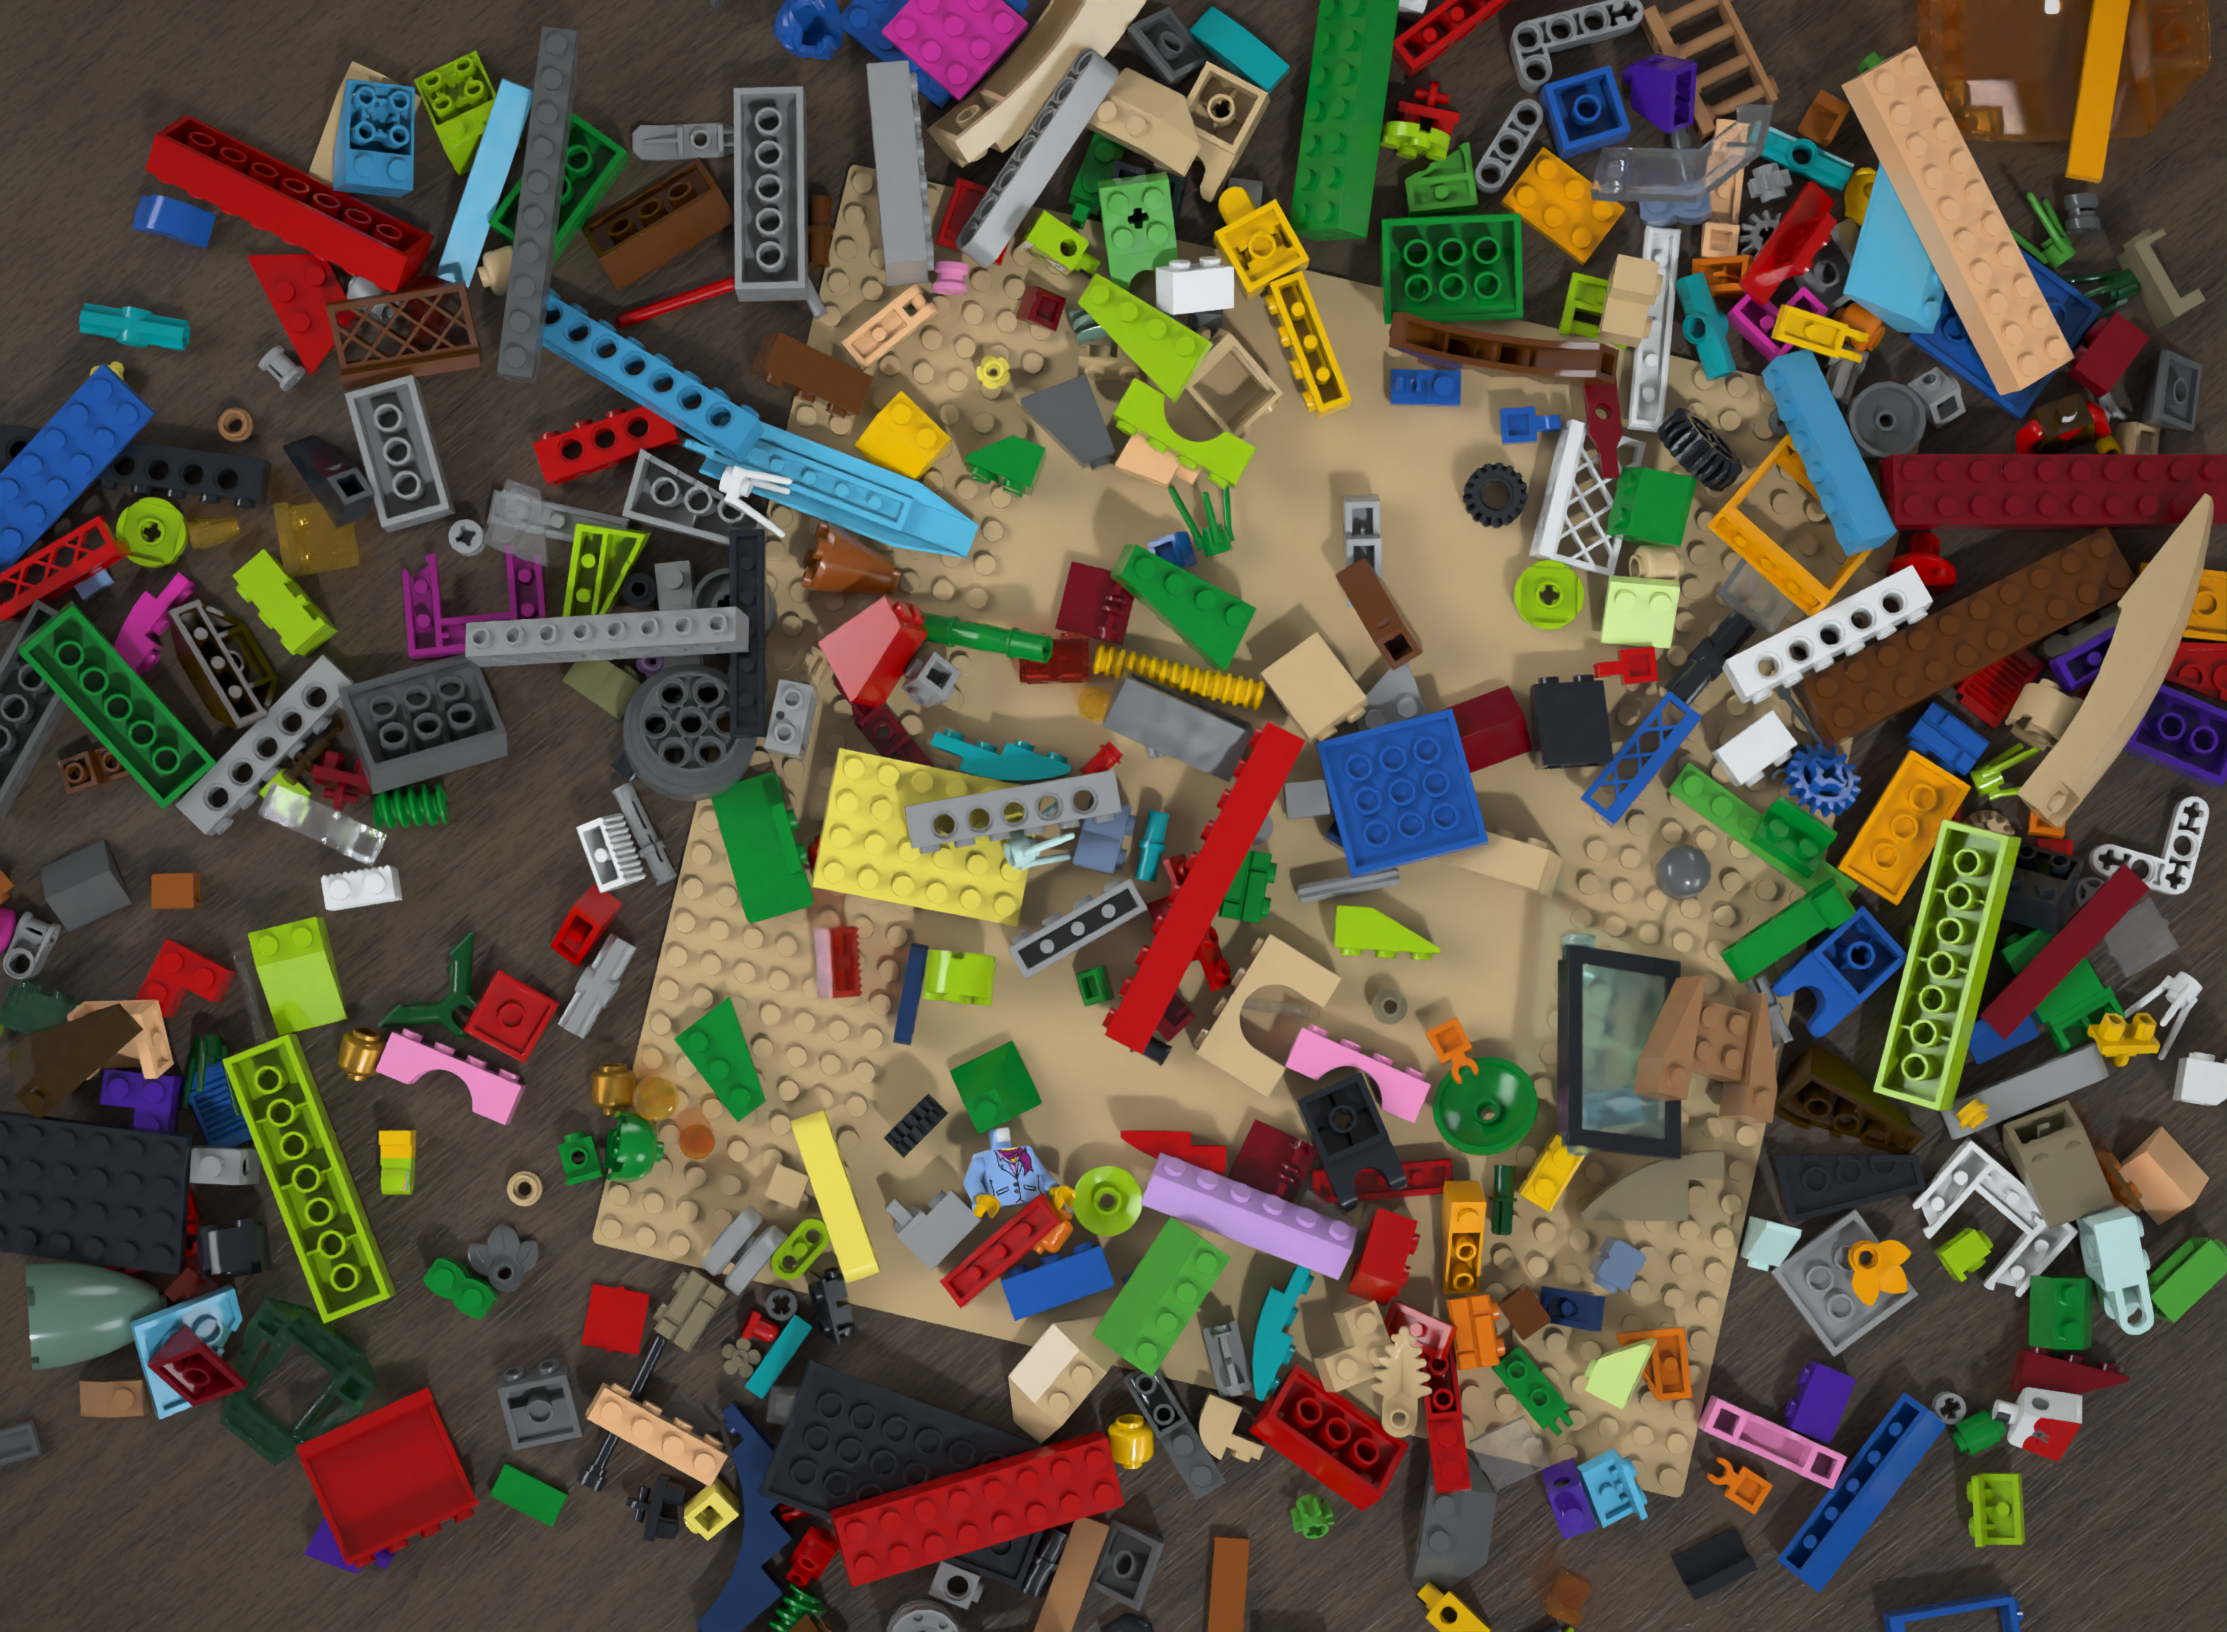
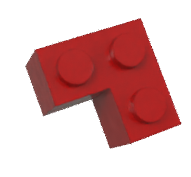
[135,939,237,1018]
[1346,1208,1420,1306]

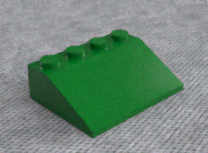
[1378,212,1523,325]

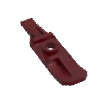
[1583,377,1623,479]
[833,680,936,768]

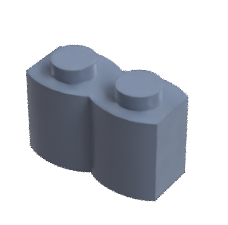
[1639,184,1712,228]
[1073,796,1137,876]

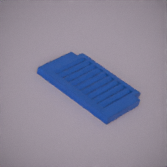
[182,1061,252,1147]

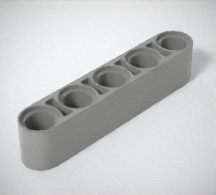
[1941,1042,2110,1140]

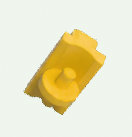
[2087,1013,2160,1067]

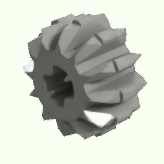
[1738,210,1783,260]

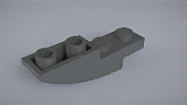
[1122,1369,1227,1501]

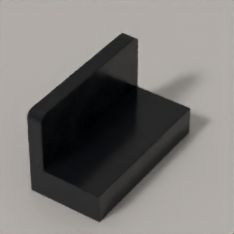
[1672,1527,1758,1600]

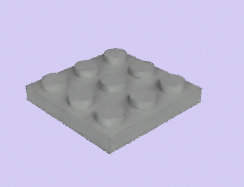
[1769,1209,1918,1357]

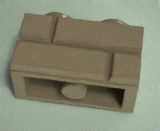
[653,1268,729,1352]

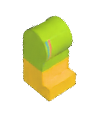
[379,1130,417,1195]

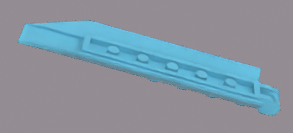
[682,417,979,558]

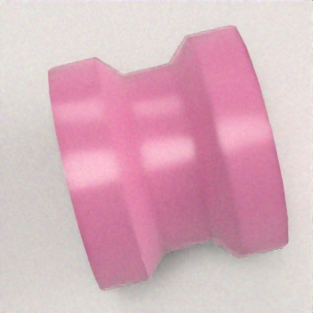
[933,261,969,295]

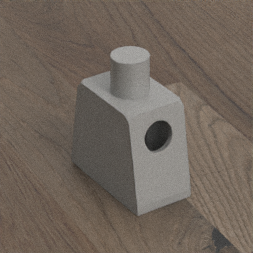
[189,1145,261,1185]

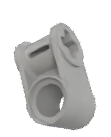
[3,911,61,981]

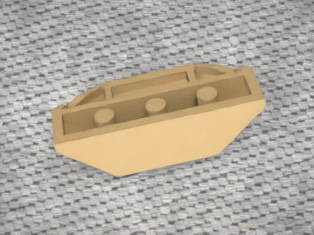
[1085,68,1201,177]
[1008,1315,1119,1444]

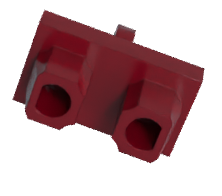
[311,751,378,812]

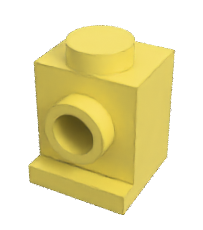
[683,1476,739,1541]

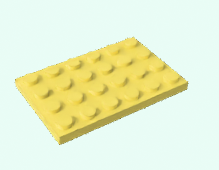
[811,748,1042,927]

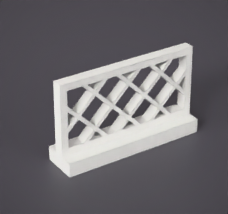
[1529,419,1646,577]

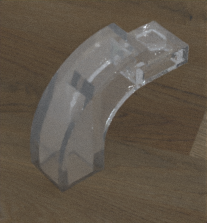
[258,782,387,867]

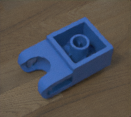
[1770,906,1908,1038]

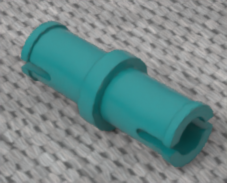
[1134,810,1170,883]

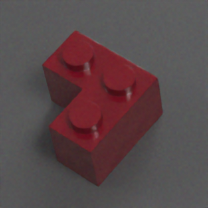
[2066,312,2150,398]

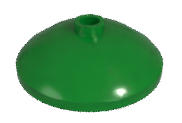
[1432,1057,1538,1156]

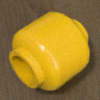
[1108,1414,1154,1469]

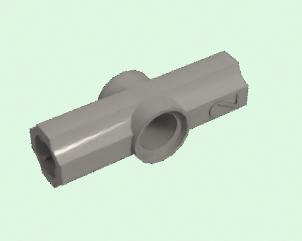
[558,933,637,1039]

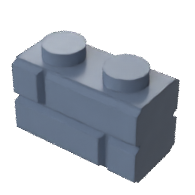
[1588,1236,1647,1294]

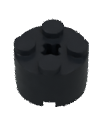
[196,1219,273,1280]

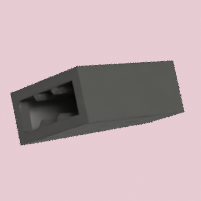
[1020,374,1116,471]

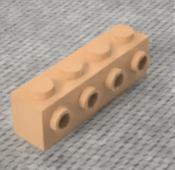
[586,1382,728,1487]

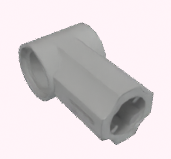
[1824,342,1869,411]

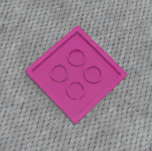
[881,0,1028,103]

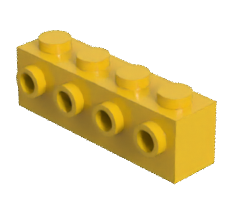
[1264,271,1352,419]

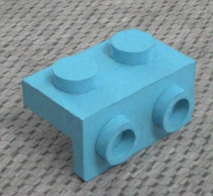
[1577,1448,1648,1528]

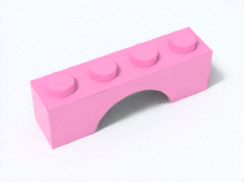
[1284,1024,1431,1123]
[375,1028,526,1125]
[1697,1395,1847,1489]

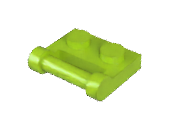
[1558,272,1627,350]

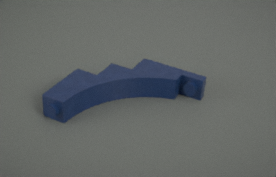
[696,1401,795,1632]

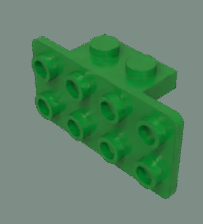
[711,772,814,923]

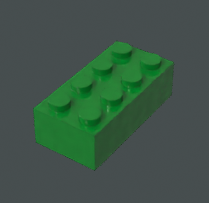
[488,113,631,266]

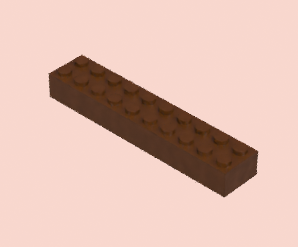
[1794,526,2136,750]

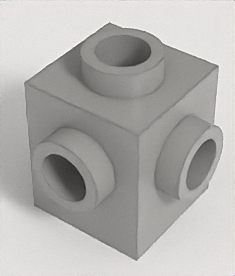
[1907,366,1966,429]
[901,651,961,708]

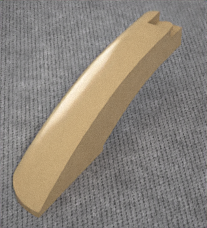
[927,0,1147,168]
[2017,493,2214,830]

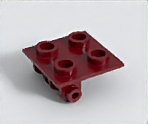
[1055,561,1134,645]
[1227,1119,1316,1203]

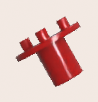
[1886,532,1957,596]

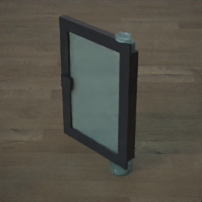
[1557,933,1681,1160]

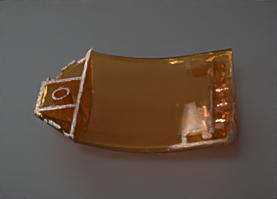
[1917,0,2210,142]

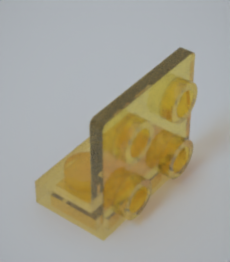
[273,502,360,578]

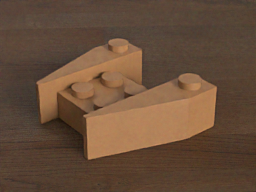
[1633,975,1777,1124]

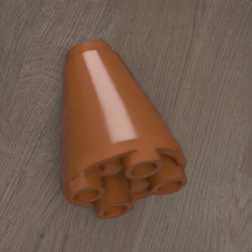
[801,521,901,596]

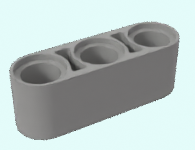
[1474,99,1543,195]

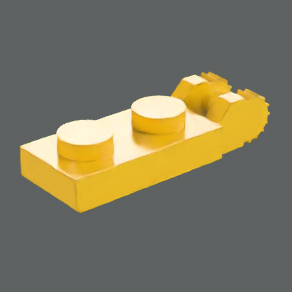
[1771,304,1869,363]

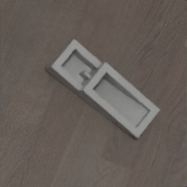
[1343,494,1382,607]

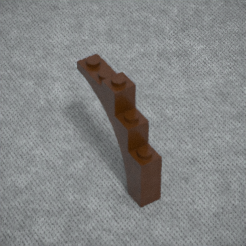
[1389,312,1619,385]

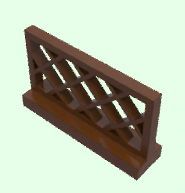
[326,281,483,389]

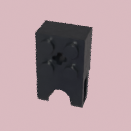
[1294,1072,1407,1213]

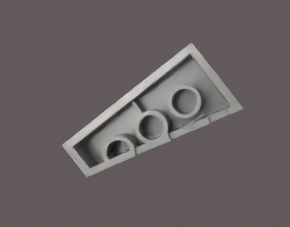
[622,448,769,547]

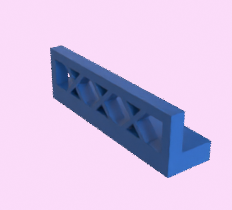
[1580,691,1702,828]

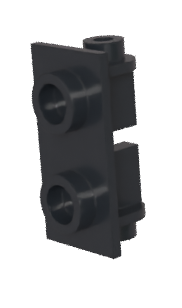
[808,1267,855,1345]

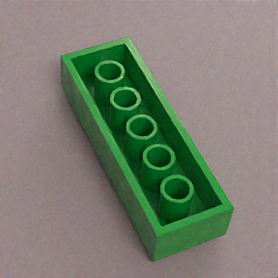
[17,600,217,809]

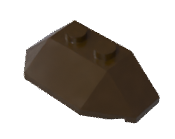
[167,599,278,730]

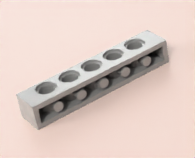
[175,655,356,836]
[904,770,1122,854]

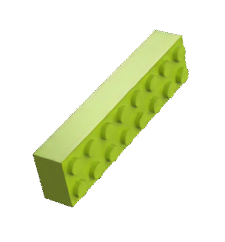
[1873,819,2022,1111]
[222,1034,397,1323]

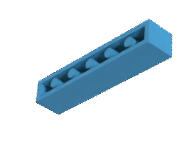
[1761,349,1897,556]

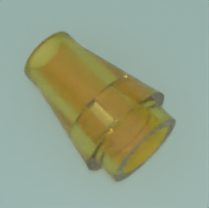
[187,516,241,551]

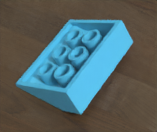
[1843,162,1945,334]

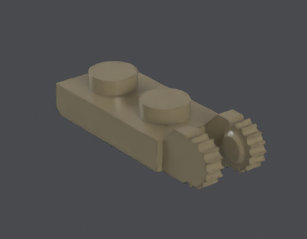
[2036,603,2121,660]

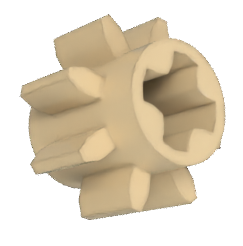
[791,645,834,688]

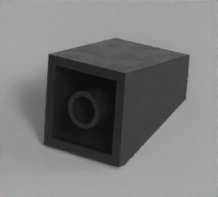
[1530,674,1613,770]

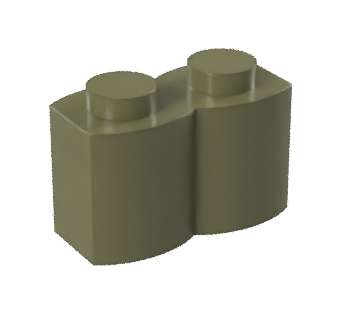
[562,660,643,722]

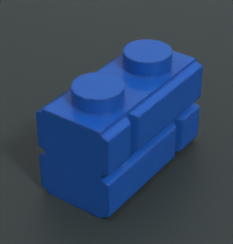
[1903,701,1989,777]

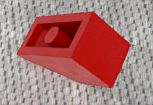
[550,883,623,967]

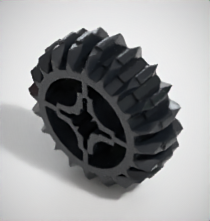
[1657,408,1743,492]

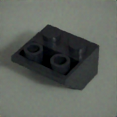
[2001,842,2083,934]

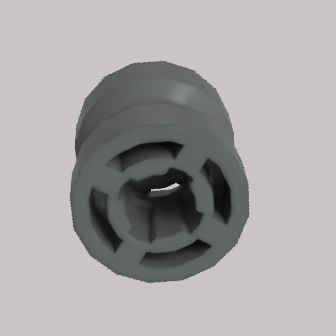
[2063,193,2101,234]

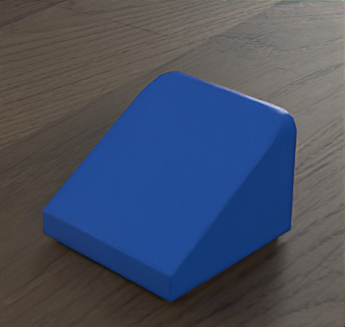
[1147,532,1197,569]

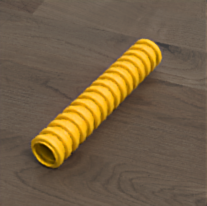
[1092,644,1266,711]

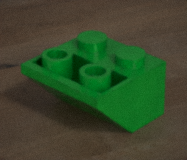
[965,435,1046,498]

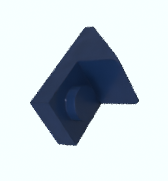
[1540,1286,1606,1332]

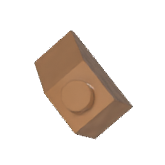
[79,1377,153,1418]

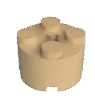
[2005,679,2084,752]

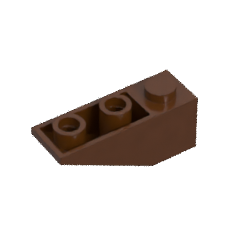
[1335,556,1423,671]

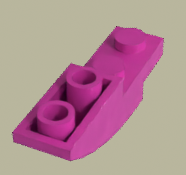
[114,572,197,675]

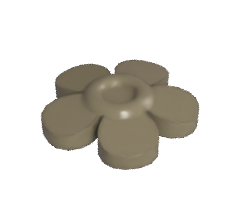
[722,1337,762,1378]

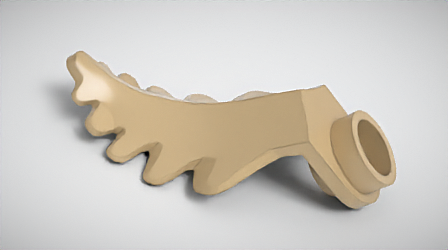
[1370,1326,1432,1438]

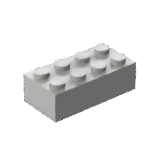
[345,375,456,533]

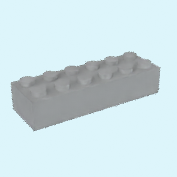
[867,60,934,286]
[734,86,809,302]

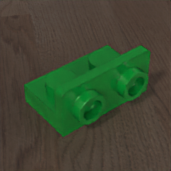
[1749,796,1837,879]

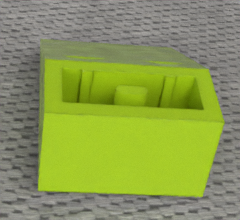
[414,50,522,176]

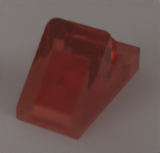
[405,276,448,346]

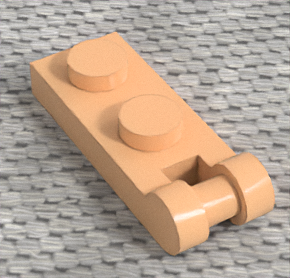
[841,284,939,371]

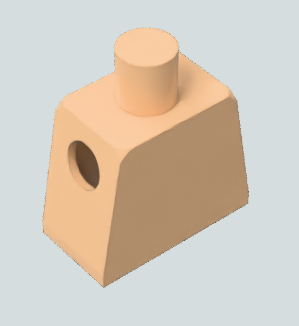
[1115,423,1201,489]

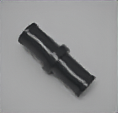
[1020,1526,1070,1598]

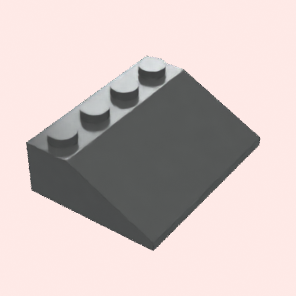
[338,653,508,795]

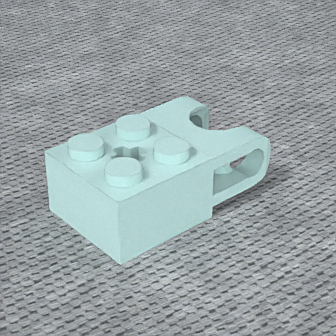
[2076,1198,2154,1335]

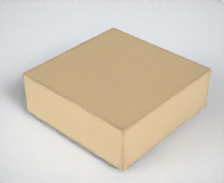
[764,1163,810,1209]

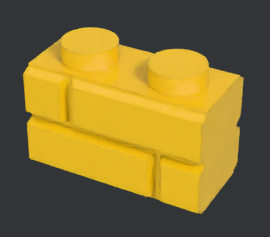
[1516,1133,1587,1213]

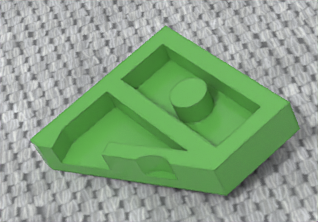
[1404,142,1478,216]

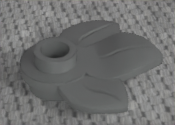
[468,1222,539,1293]

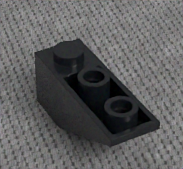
[283,434,375,528]

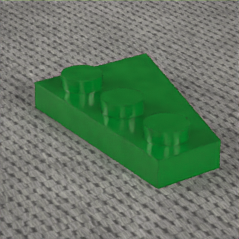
[674,996,766,1123]

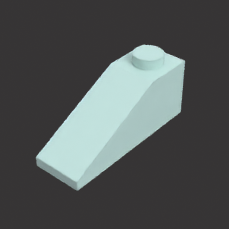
[1740,1216,1802,1271]

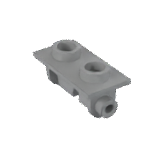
[1202,1320,1254,1397]

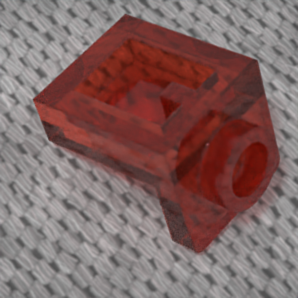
[164,1262,219,1302]

